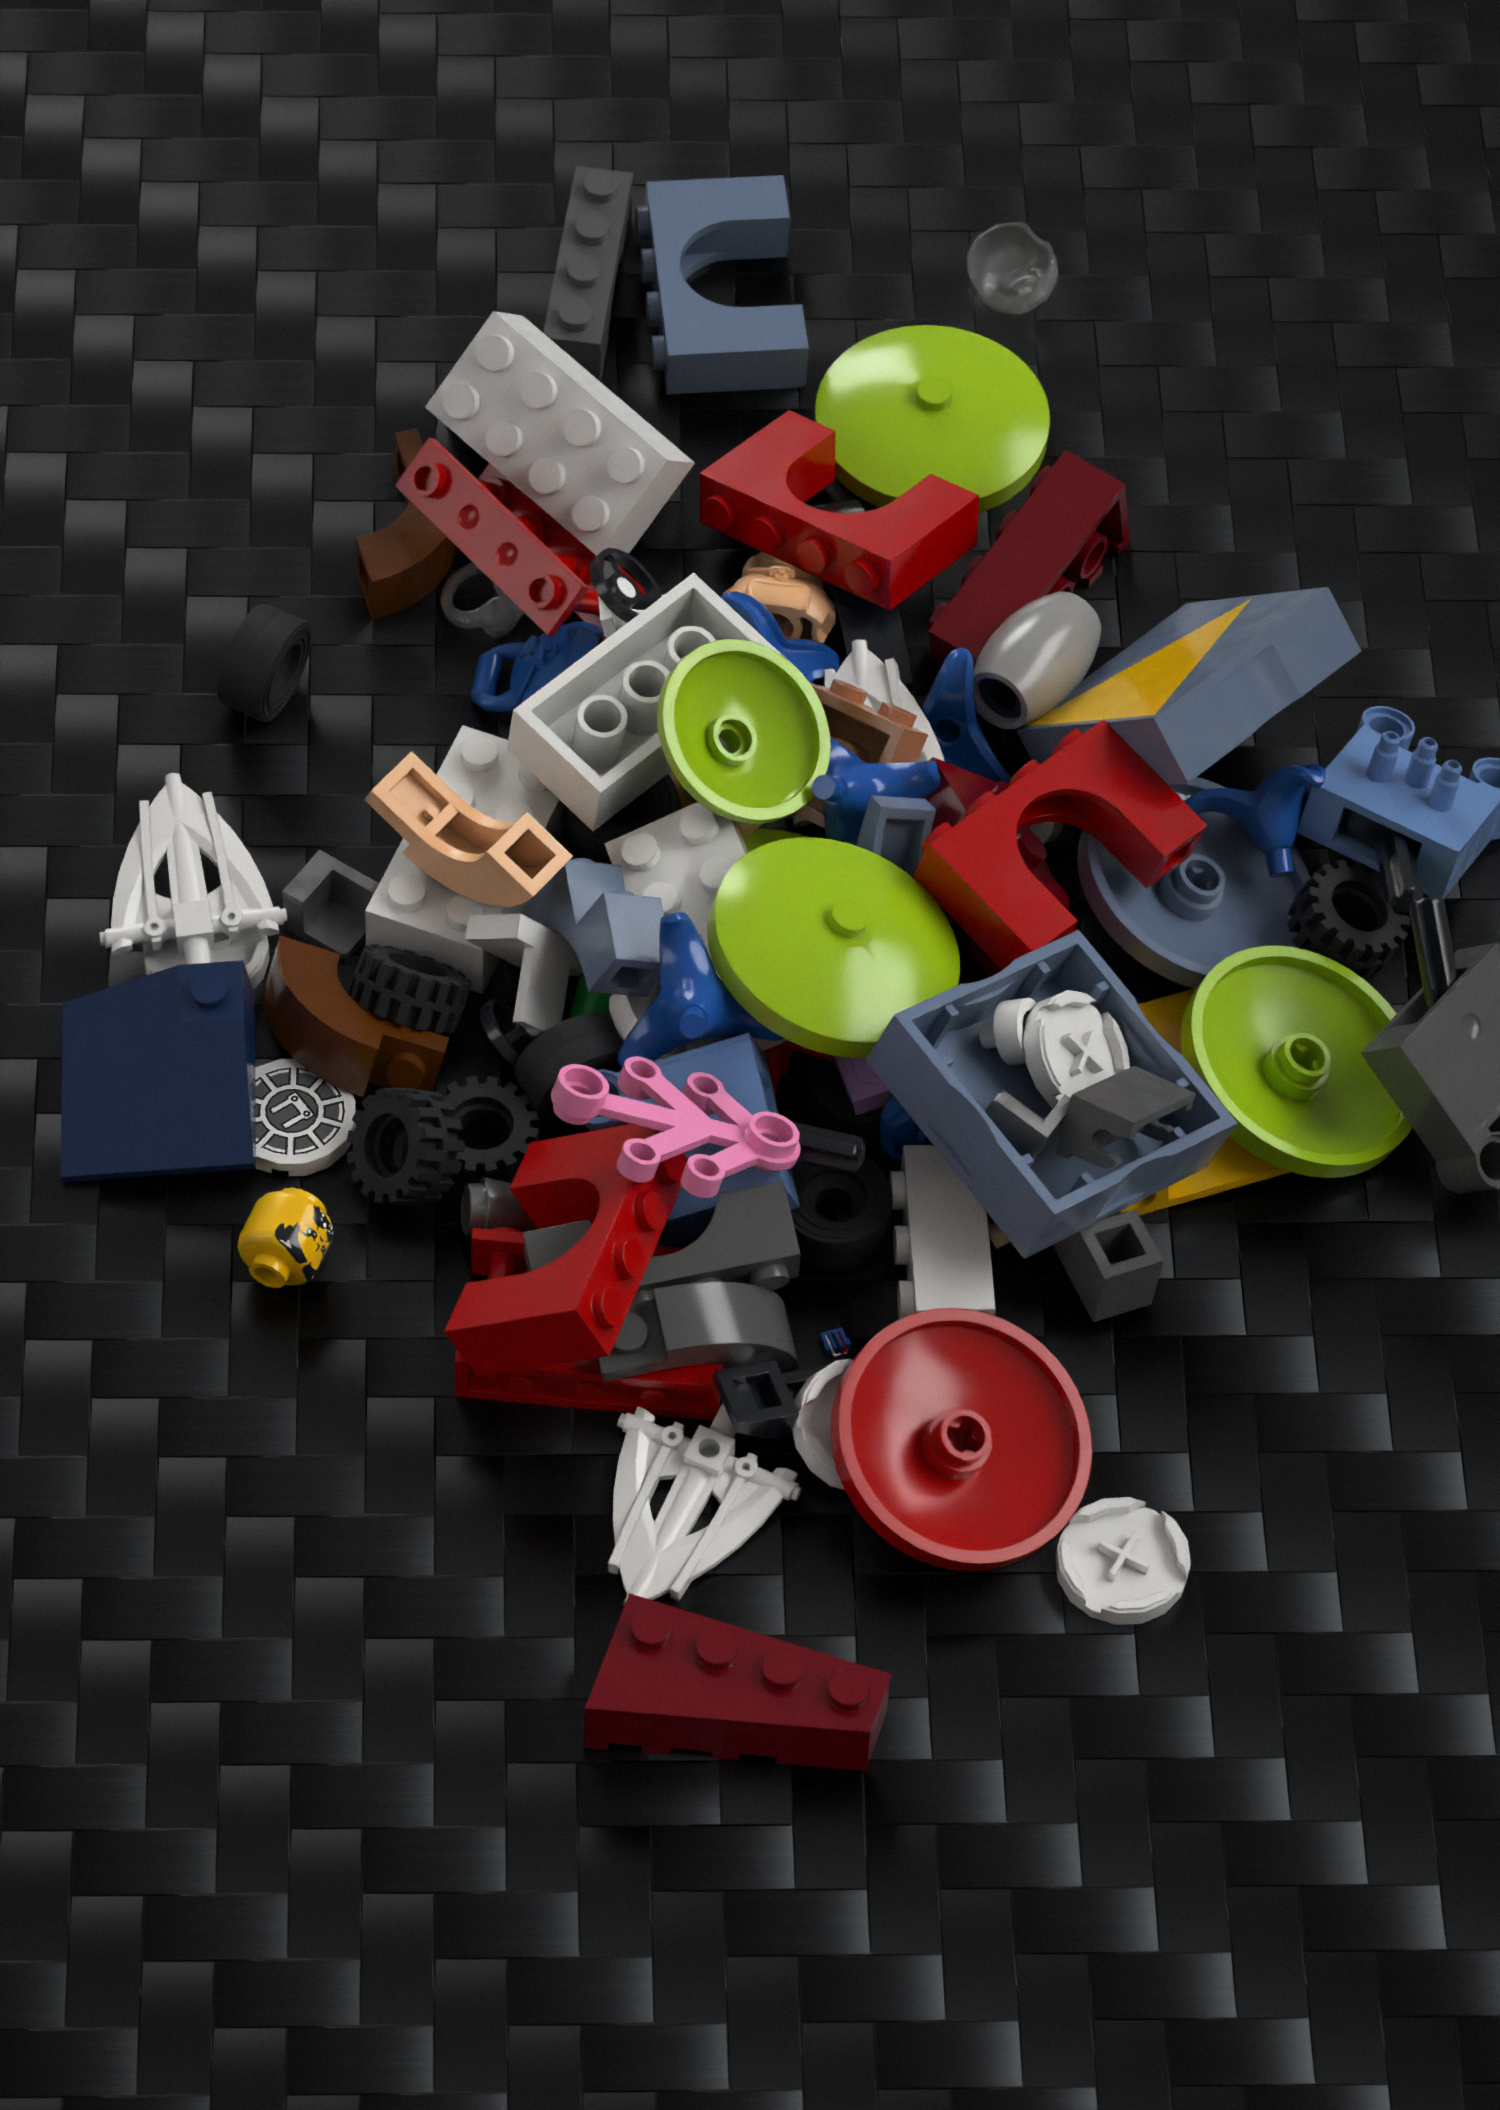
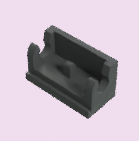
[1056,1066,1196,1168]

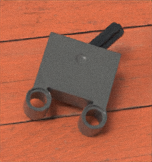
[1360,896,1500,1194]

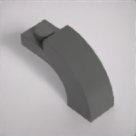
[598,1282,799,1383]

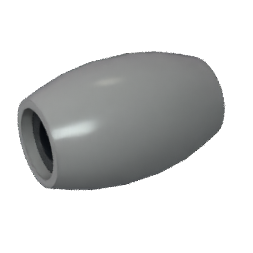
[973,591,1102,729]

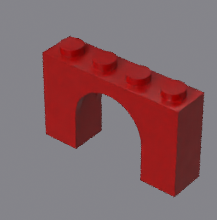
[700,410,979,611]
[913,719,1207,970]
[444,1124,688,1377]

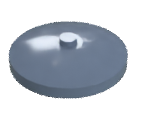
[1077,777,1310,989]

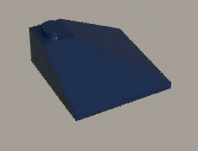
[61,960,256,1182]

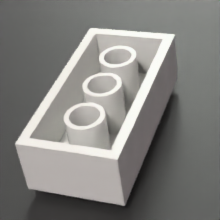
[425,311,695,556]
[507,573,781,831]
[365,725,567,994]
[604,802,788,1051]

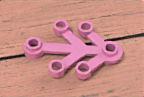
[551,1056,801,1198]

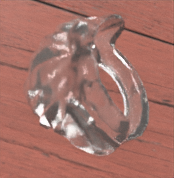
[440,561,524,638]

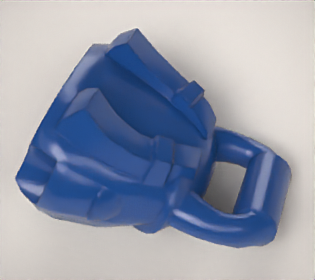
[471,621,604,712]

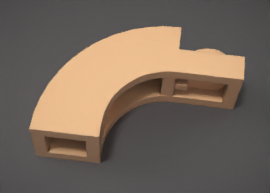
[364,751,573,907]

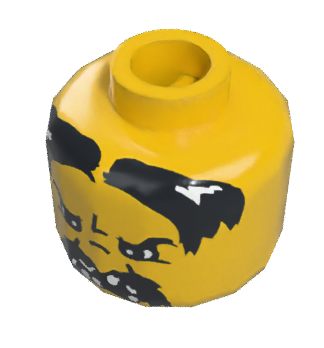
[237,1188,334,1288]

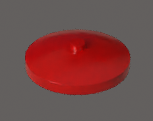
[830,1308,1092,1571]

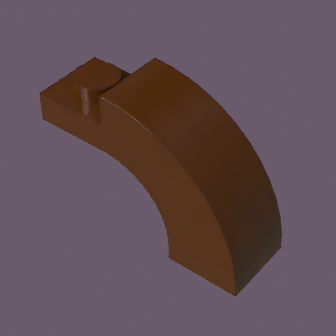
[356,428,458,620]
[263,936,449,1097]

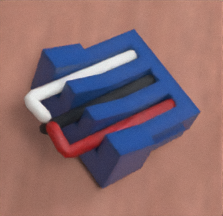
[820,1327,851,1357]

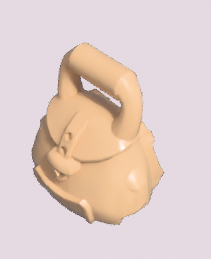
[724,551,836,643]

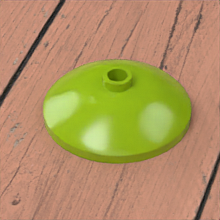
[657,639,831,824]

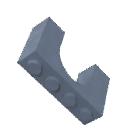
[635,175,809,394]

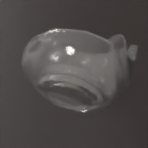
[967,222,1059,315]

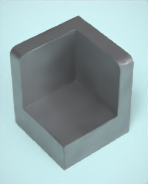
[282,849,379,961]
[985,1091,1071,1160]

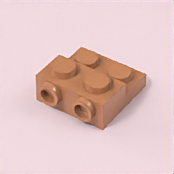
[794,679,928,828]

